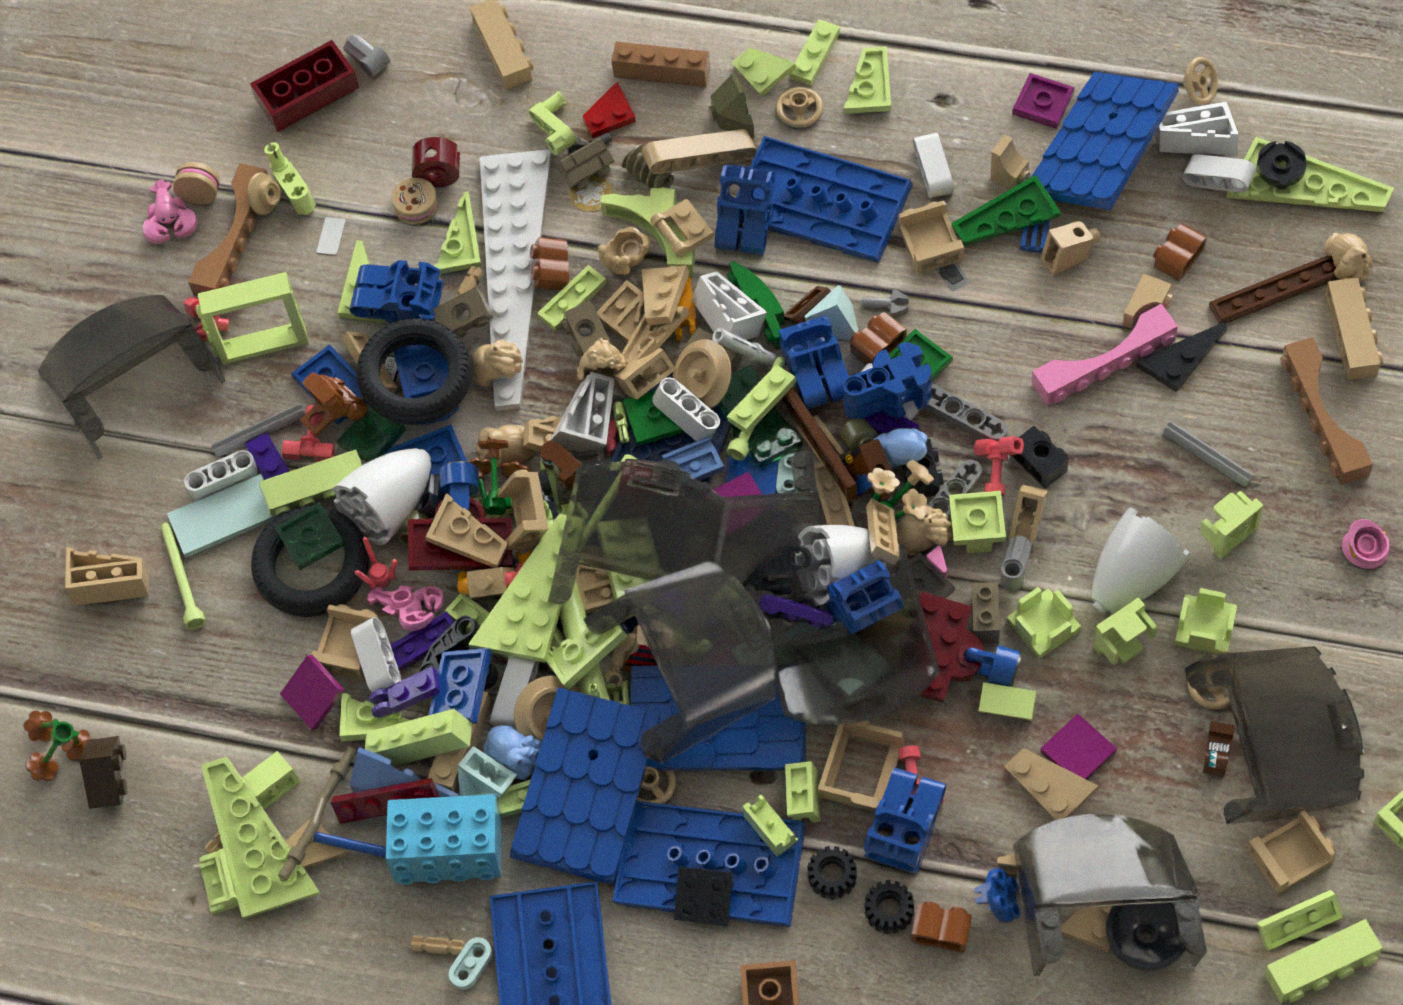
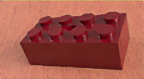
[250,40,359,132]

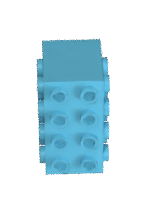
[386,794,502,885]

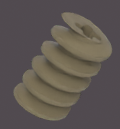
[622,144,674,189]

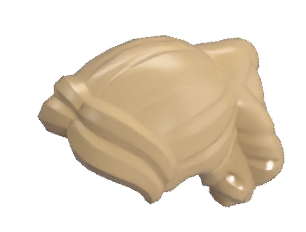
[597,227,651,275]
[1324,233,1373,284]
[577,338,626,382]
[471,339,523,387]
[476,425,535,467]
[896,506,953,556]

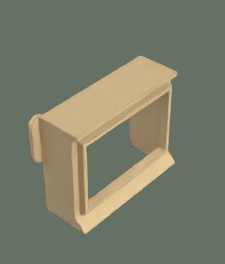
[818,713,904,812]

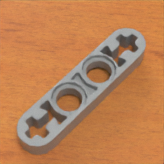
[925,384,1008,442]
[927,460,982,520]

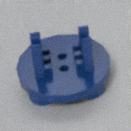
[974,868,1020,923]

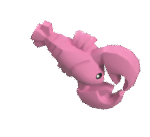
[142,179,198,244]
[367,586,444,631]

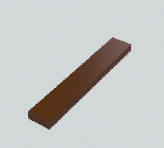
[1209,255,1338,324]
[781,387,857,502]

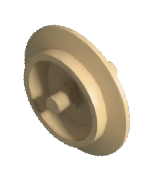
[673,339,731,409]
[514,676,580,744]

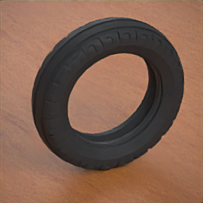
[356,319,472,425]
[251,506,369,617]

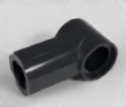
[417,473,445,519]

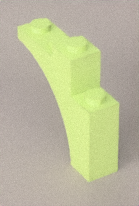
[601,187,696,277]

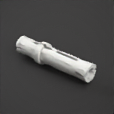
[712,328,777,368]

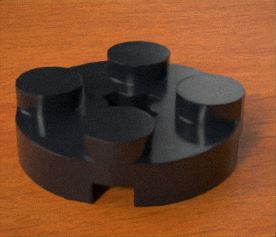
[1256,141,1306,190]

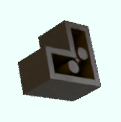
[79,736,127,809]

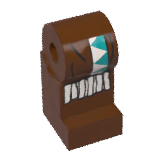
[540,441,586,491]
[1203,721,1235,777]

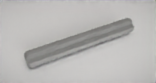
[212,404,305,457]
[1163,422,1253,487]

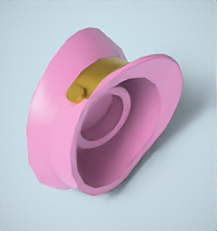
[1342,519,1390,569]

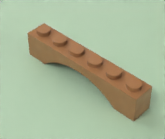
[188,163,268,296]
[1280,337,1373,485]

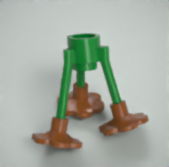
[470,439,531,515]
[23,710,91,781]

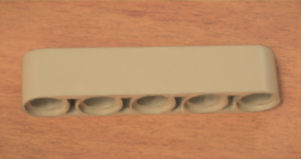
[641,129,757,174]

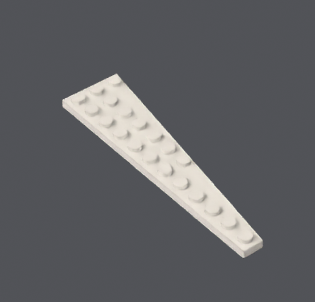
[480,149,552,411]

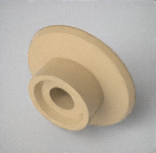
[248,172,281,216]

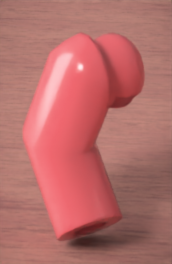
[194,318,229,342]
[605,418,619,455]

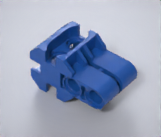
[714,164,777,256]
[349,260,444,324]
[778,315,849,410]
[843,342,932,419]
[825,560,904,634]
[864,767,947,875]

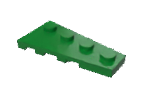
[951,175,1062,246]

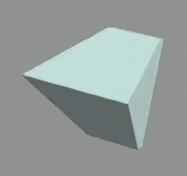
[804,285,858,341]
[457,746,517,798]

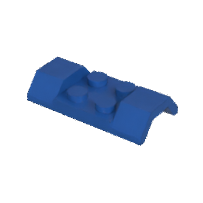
[394,345,459,425]

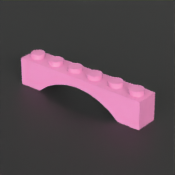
[1032,304,1178,406]

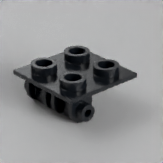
[674,866,734,926]

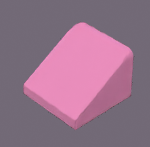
[926,545,947,584]

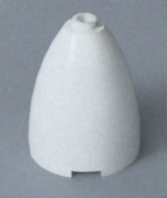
[332,448,431,545]
[1091,508,1191,615]
[795,525,904,605]

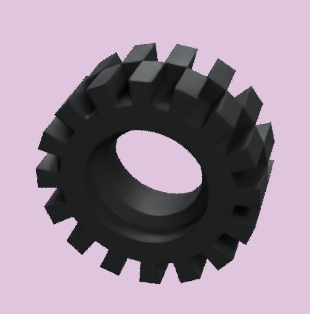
[807,846,857,900]
[865,880,914,934]

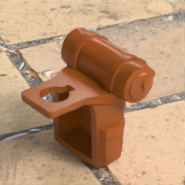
[300,372,368,435]

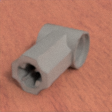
[343,35,390,78]
[1001,535,1033,591]

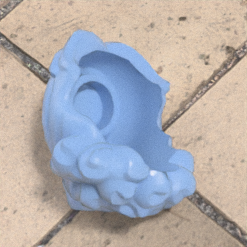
[874,428,927,470]
[484,725,541,780]

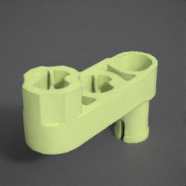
[528,92,577,156]
[264,143,316,215]

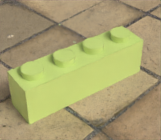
[259,450,362,516]
[365,709,472,767]
[1264,919,1383,1003]

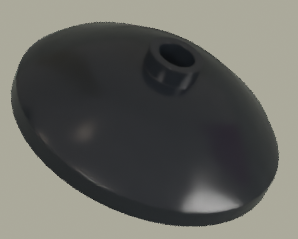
[1106,889,1190,971]

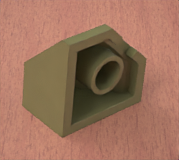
[708,73,755,139]

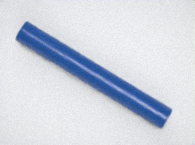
[313,832,386,858]

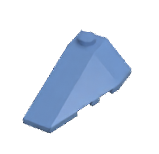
[350,747,460,797]

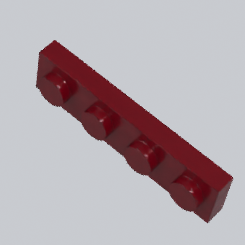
[331,778,440,824]

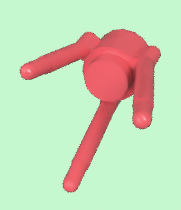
[355,537,397,589]

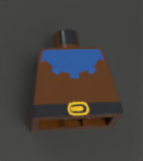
[841,439,892,503]

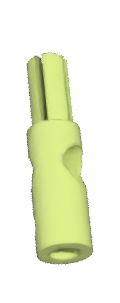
[612,402,629,443]

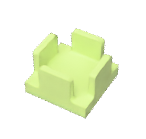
[949,491,1006,554]
[1200,491,1263,559]
[1007,587,1081,659]
[1174,588,1237,656]
[1093,597,1157,665]

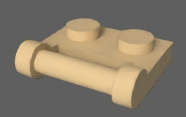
[650,199,714,257]

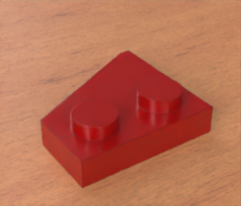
[582,82,636,139]

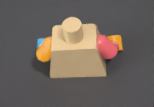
[456,549,531,600]

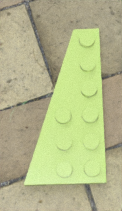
[1226,137,1394,212]
[468,514,586,663]
[201,757,321,919]

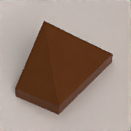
[784,286,831,323]

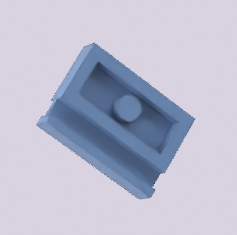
[662,437,724,490]

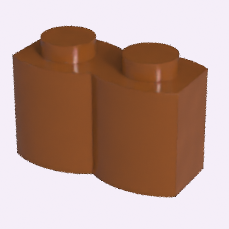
[1153,223,1207,281]
[530,237,569,290]
[850,312,907,365]
[911,902,972,952]

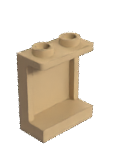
[898,201,964,274]
[497,470,548,550]
[311,604,379,681]
[1247,810,1336,895]

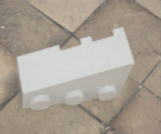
[1154,102,1239,156]
[692,271,767,340]
[549,372,615,457]

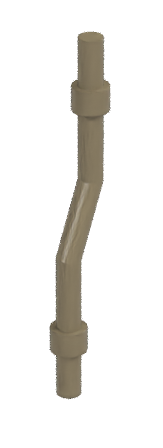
[278,747,357,881]

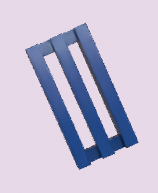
[1020,220,1050,253]

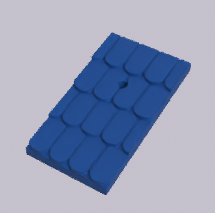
[1030,72,1179,210]
[735,136,913,262]
[631,665,806,770]
[510,687,660,885]
[613,801,806,927]
[490,881,612,1005]

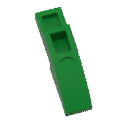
[727,261,785,350]

